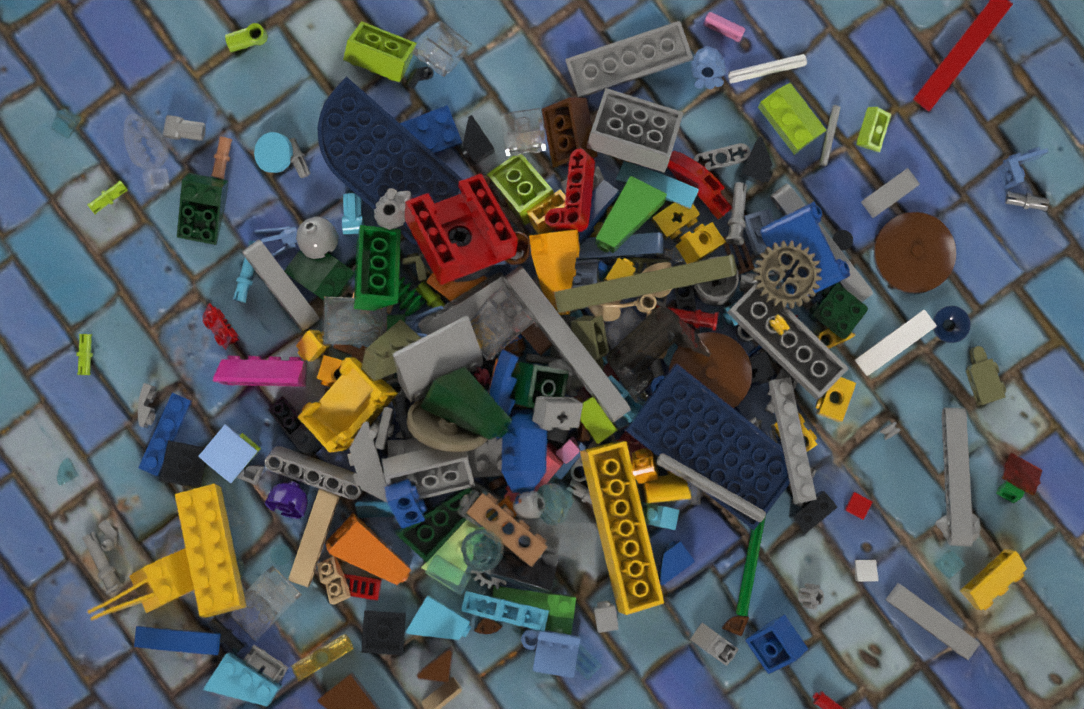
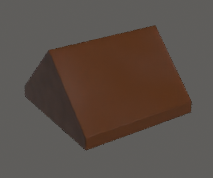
[416,645,454,683]

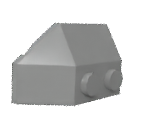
[347,421,387,503]

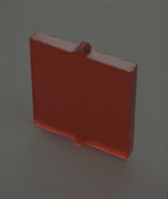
[1002,452,1043,496]

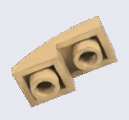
[317,556,351,605]

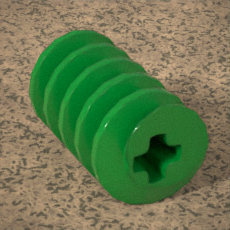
[395,271,426,317]

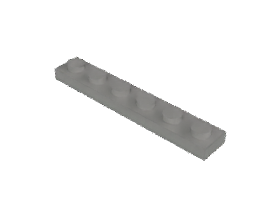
[769,377,817,504]

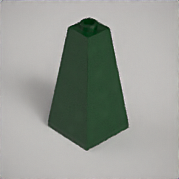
[421,367,512,440]

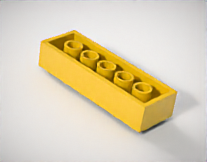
[175,483,246,618]

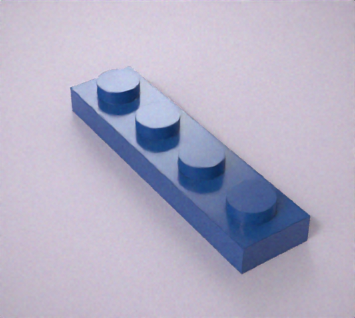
[138,393,192,476]

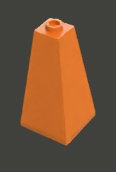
[325,513,411,585]

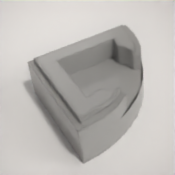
[237,465,265,486]

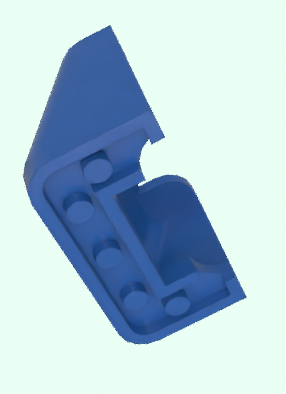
[761,202,850,297]

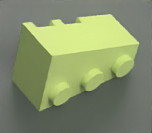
[421,519,485,585]

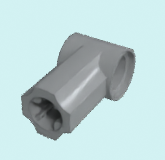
[163,115,206,141]

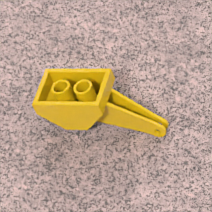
[87,548,194,621]

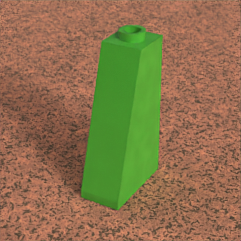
[595,176,667,253]

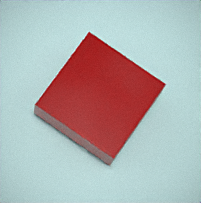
[844,492,873,520]

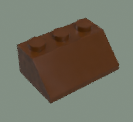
[541,97,598,168]

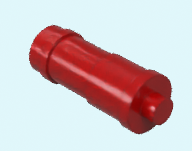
[812,691,845,709]

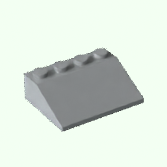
[586,88,684,173]
[393,315,483,403]

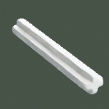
[728,54,807,83]

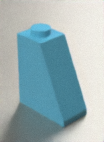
[406,595,471,640]

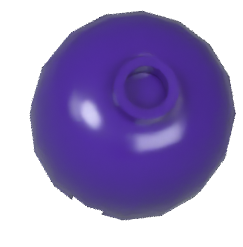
[265,481,308,519]

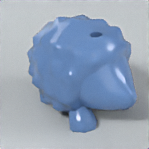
[691,46,726,90]

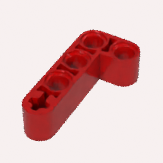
[545,149,595,232]

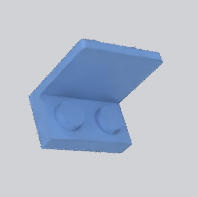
[998,147,1049,190]
[533,630,581,678]

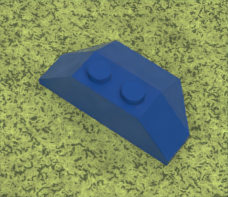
[502,409,547,493]

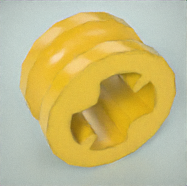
[769,314,790,335]

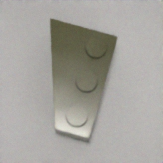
[361,319,422,381]

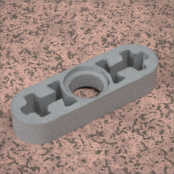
[694,143,750,171]

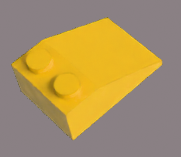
[643,471,691,503]

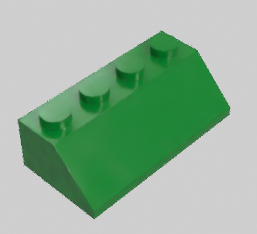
[354,225,401,311]

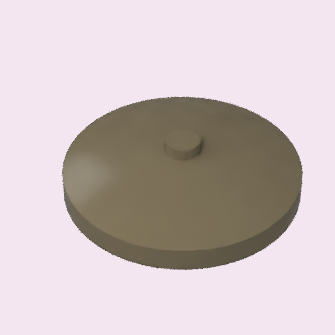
[407,398,487,452]

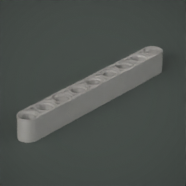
[503,266,631,423]

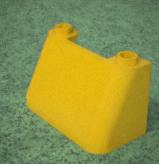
[298,357,397,453]

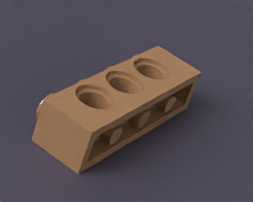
[466,493,548,567]

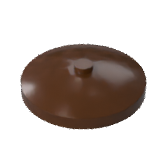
[873,212,956,294]
[669,332,752,408]

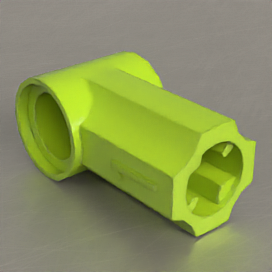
[225,23,268,53]

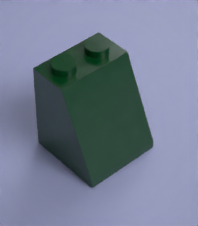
[510,361,569,408]

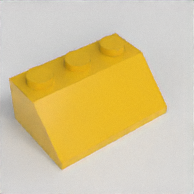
[959,549,1027,610]

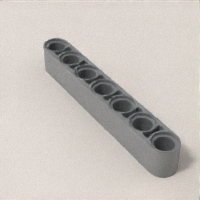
[770,183,873,302]
[942,407,973,546]

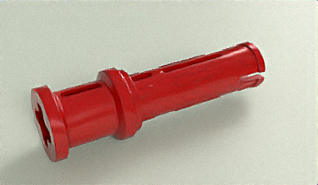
[655,305,719,331]

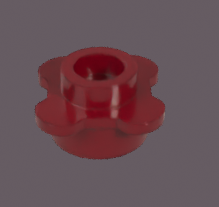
[473,367,491,389]

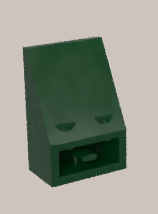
[177,173,228,245]

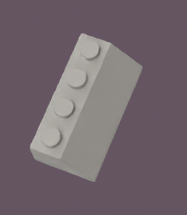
[382,447,475,499]

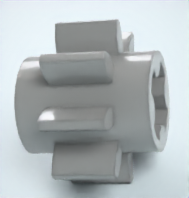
[798,583,824,609]

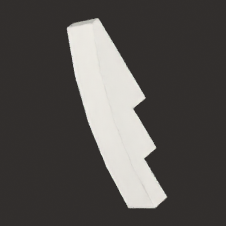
[855,309,937,376]

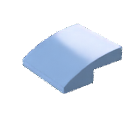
[199,424,257,483]

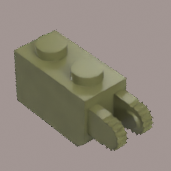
[571,315,609,371]
[965,346,1006,406]

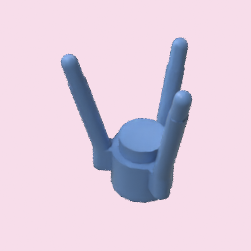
[254,226,297,258]
[405,306,443,338]

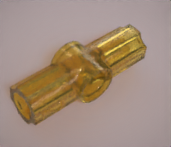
[291,633,354,681]

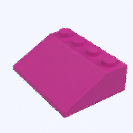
[213,356,307,387]

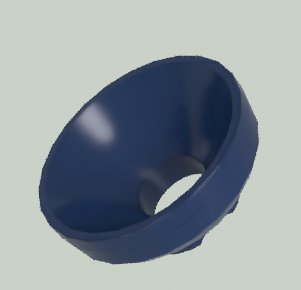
[933,306,971,343]

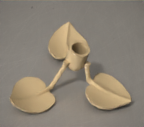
[588,262,672,359]

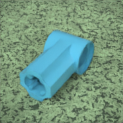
[342,193,364,234]

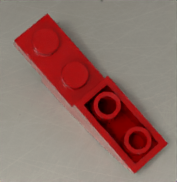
[667,150,732,220]

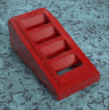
[344,574,382,601]

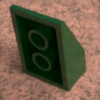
[284,250,355,307]

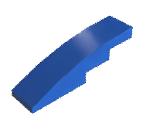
[489,349,518,439]
[134,626,221,655]

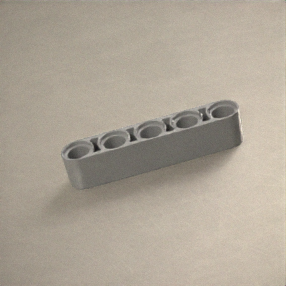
[242,239,320,332]
[418,272,512,336]
[265,446,363,500]
[886,583,980,661]

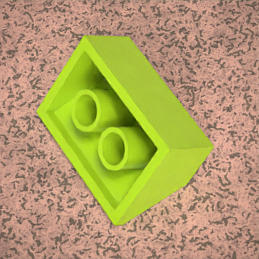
[343,21,417,82]
[758,83,827,155]

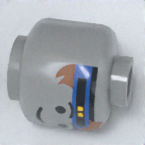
[513,491,545,519]

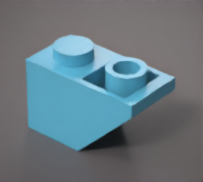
[641,502,679,530]

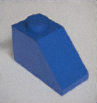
[659,540,695,586]

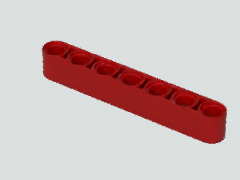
[913,0,1013,112]

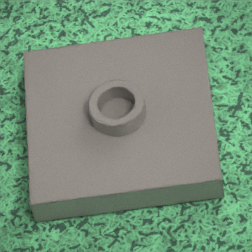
[375,407,395,450]

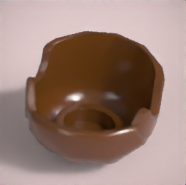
[504,231,531,265]

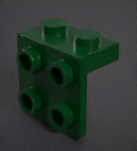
[808,283,868,339]

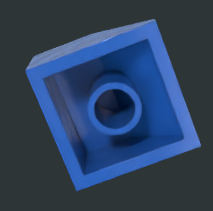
[745,614,808,674]

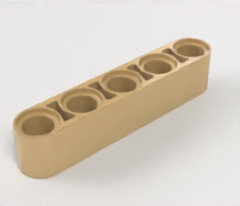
[289,488,340,588]

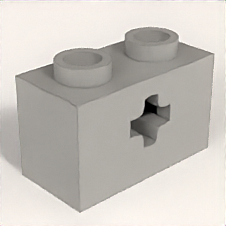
[532,397,583,430]

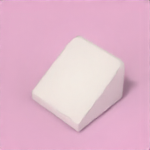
[855,560,878,582]

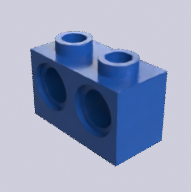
[385,479,426,529]

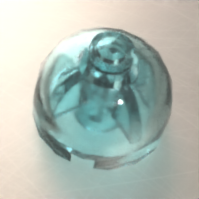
[461,529,504,572]

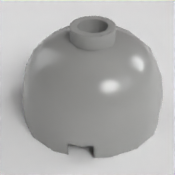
[296,217,339,259]

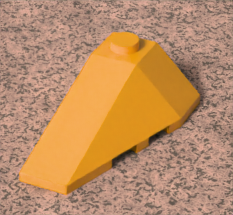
[529,230,580,315]

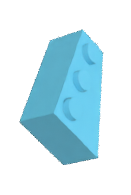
[203,652,282,706]

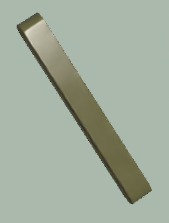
[554,254,738,313]

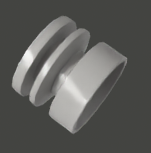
[694,257,739,306]

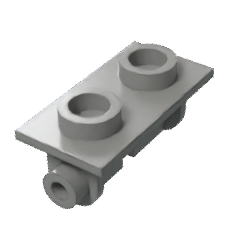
[243,645,289,683]

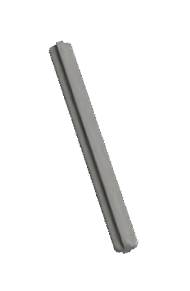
[657,453,766,522]

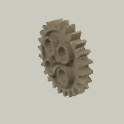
[753,241,822,309]

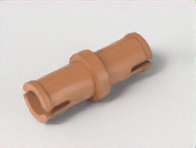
[211,136,232,179]

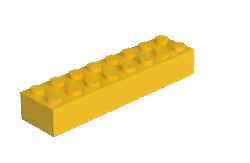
[580,441,664,615]

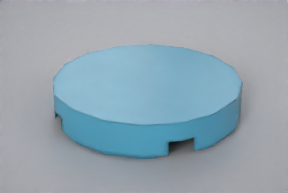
[254,132,293,173]

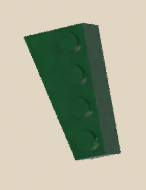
[394,488,479,563]

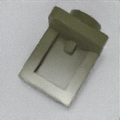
[402,253,431,283]

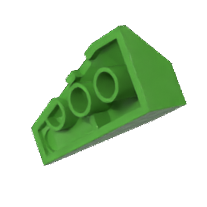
[493,585,576,635]

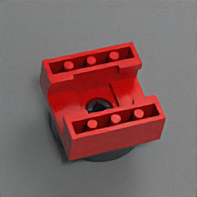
[405,173,518,285]

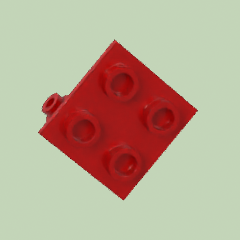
[202,303,239,350]

